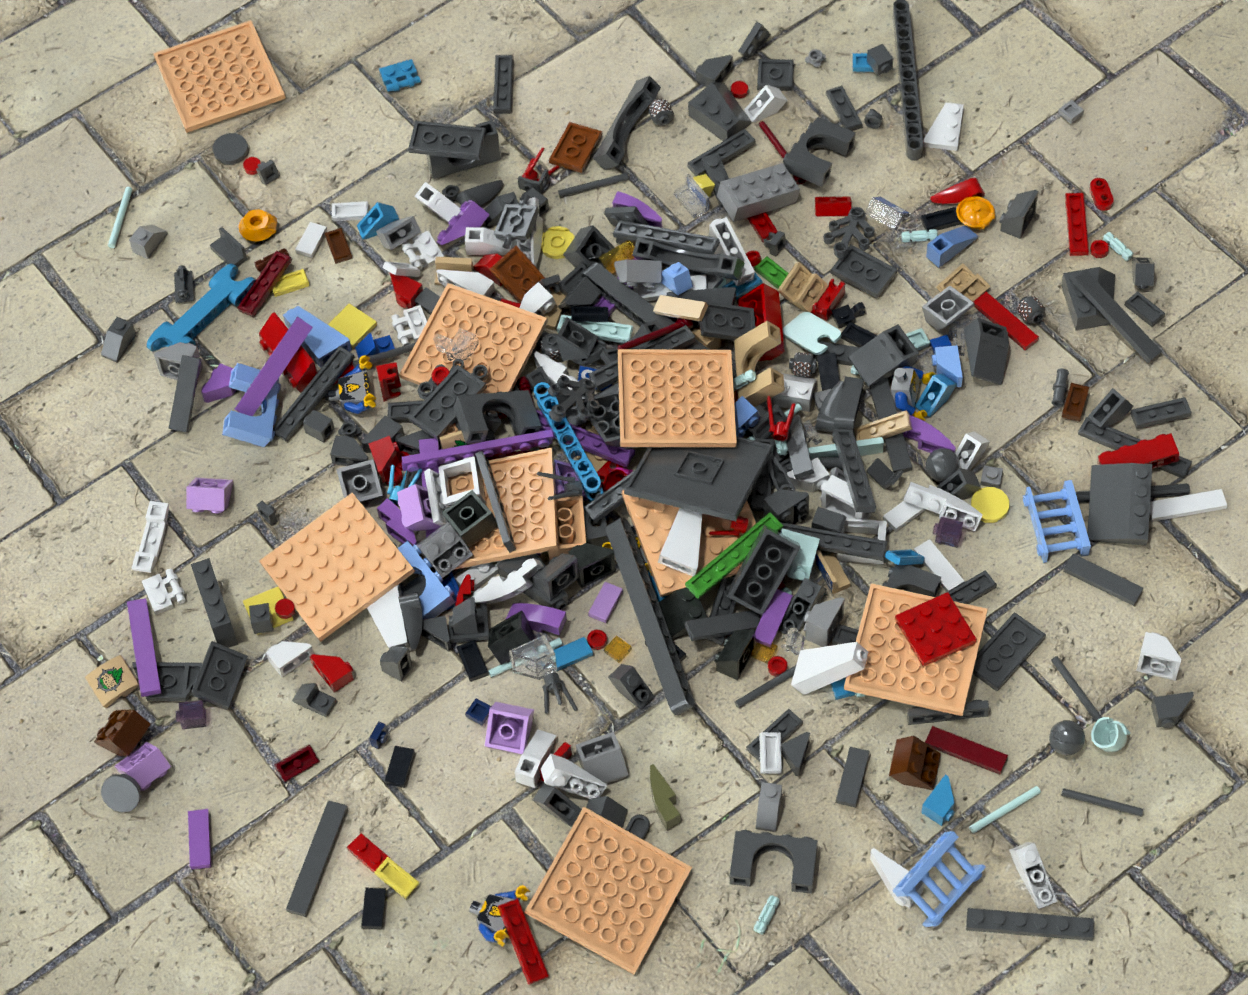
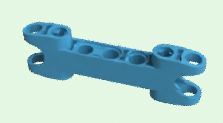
[146,263,256,352]
[534,382,604,502]

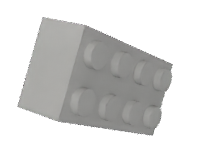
[717,163,800,222]

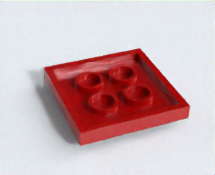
[895,592,977,667]

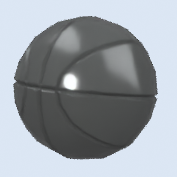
[926,448,960,482]
[1049,720,1085,756]

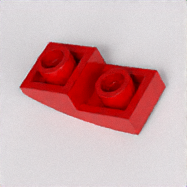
[455,574,474,606]

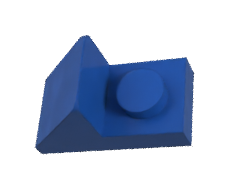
[355,333,395,359]

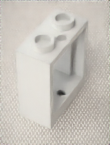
[438,457,486,509]
[820,475,871,520]
[833,518,887,564]

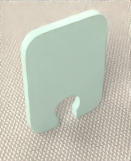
[783,312,841,355]

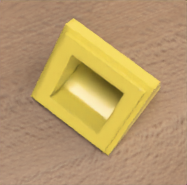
[693,174,715,197]

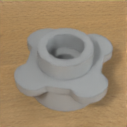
[805,49,826,67]

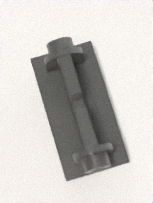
[174,265,194,303]

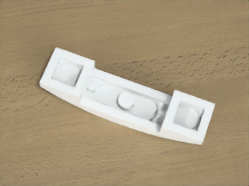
[132,501,169,573]

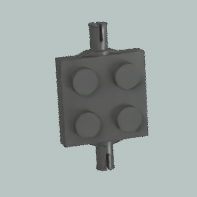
[494,194,540,249]

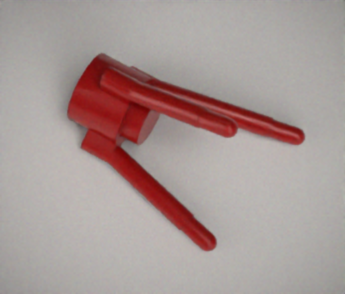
[521,147,560,182]
[767,396,796,441]
[709,516,748,537]

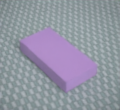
[588,582,623,623]

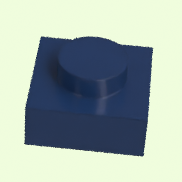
[465,698,492,726]
[369,721,388,749]

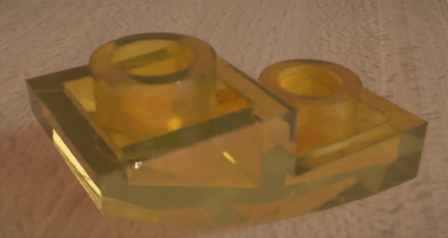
[599,240,635,272]

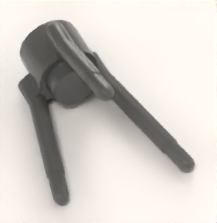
[537,472,583,500]
[542,673,578,714]

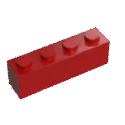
[1097,433,1179,469]

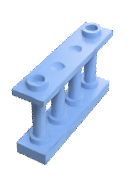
[1023,480,1091,563]
[892,831,986,927]

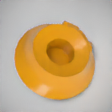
[956,196,995,230]
[239,209,277,241]

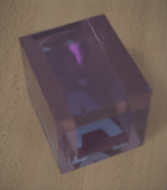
[933,517,963,548]
[176,700,206,729]

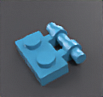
[379,59,421,92]

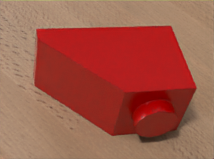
[473,253,503,287]
[390,272,423,309]
[369,436,400,483]
[310,654,354,693]

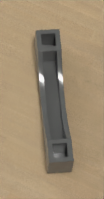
[593,76,661,170]
[632,238,745,281]

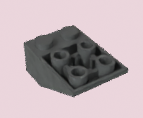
[964,318,1009,385]
[848,324,919,387]

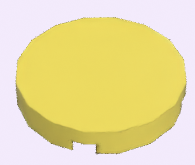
[541,226,575,259]
[971,487,1009,523]

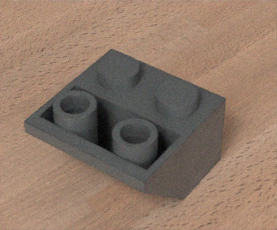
[764,489,809,525]

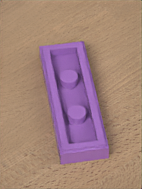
[755,589,793,647]
[188,809,211,870]

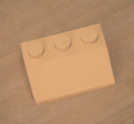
[548,496,586,561]

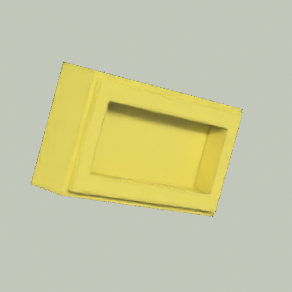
[272,269,310,297]
[374,857,419,899]

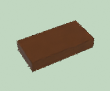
[324,228,353,264]

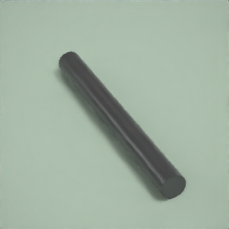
[558,173,629,197]
[352,342,416,368]
[1051,656,1102,722]
[734,665,796,708]
[1061,788,1144,817]

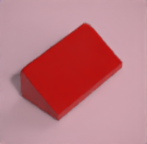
[815,196,851,216]

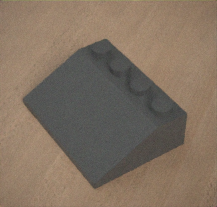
[1087,463,1152,545]

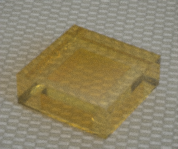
[604,635,632,663]
[751,642,778,664]

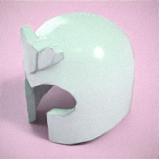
[1091,717,1130,752]

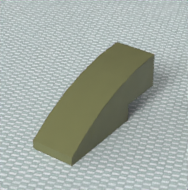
[650,764,681,831]

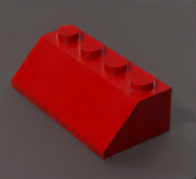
[737,283,785,361]
[259,312,317,393]

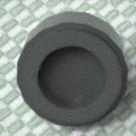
[864,109,883,129]

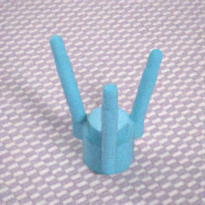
[387,465,422,505]

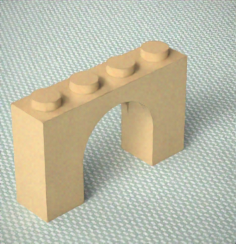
[734,321,785,407]

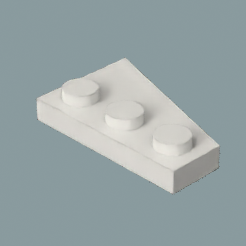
[923,103,964,151]

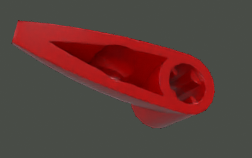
[930,178,985,204]

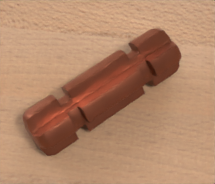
[254,248,289,271]

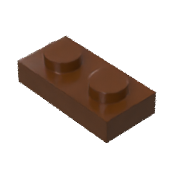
[1061,383,1089,422]

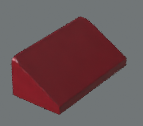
[273,744,320,782]

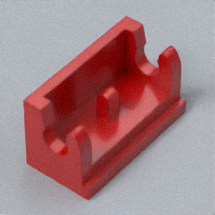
[811,278,845,321]
[376,362,401,402]

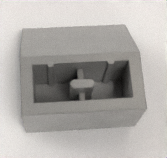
[416,522,473,578]
[576,732,628,784]

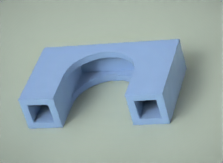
[222,363,281,447]
[397,541,455,620]

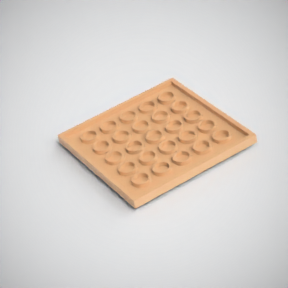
[153,20,286,133]
[399,283,548,414]
[618,349,737,447]
[448,448,559,570]
[621,490,756,597]
[259,493,415,642]
[844,584,988,716]
[524,807,692,974]

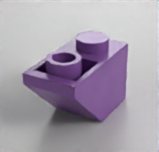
[201,363,236,403]

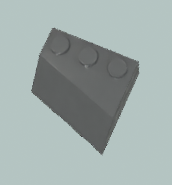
[688,82,751,141]
[1061,267,1115,331]
[583,390,637,450]

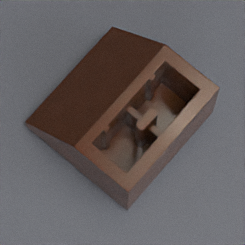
[94,709,151,756]
[889,735,941,790]

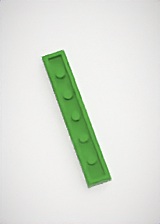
[685,512,783,599]

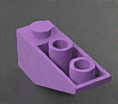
[436,200,490,245]

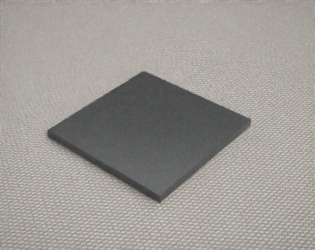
[624,436,773,521]

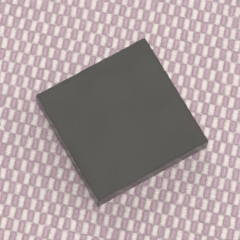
[757,59,793,91]

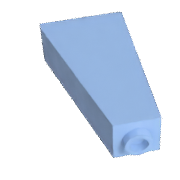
[283,306,352,369]

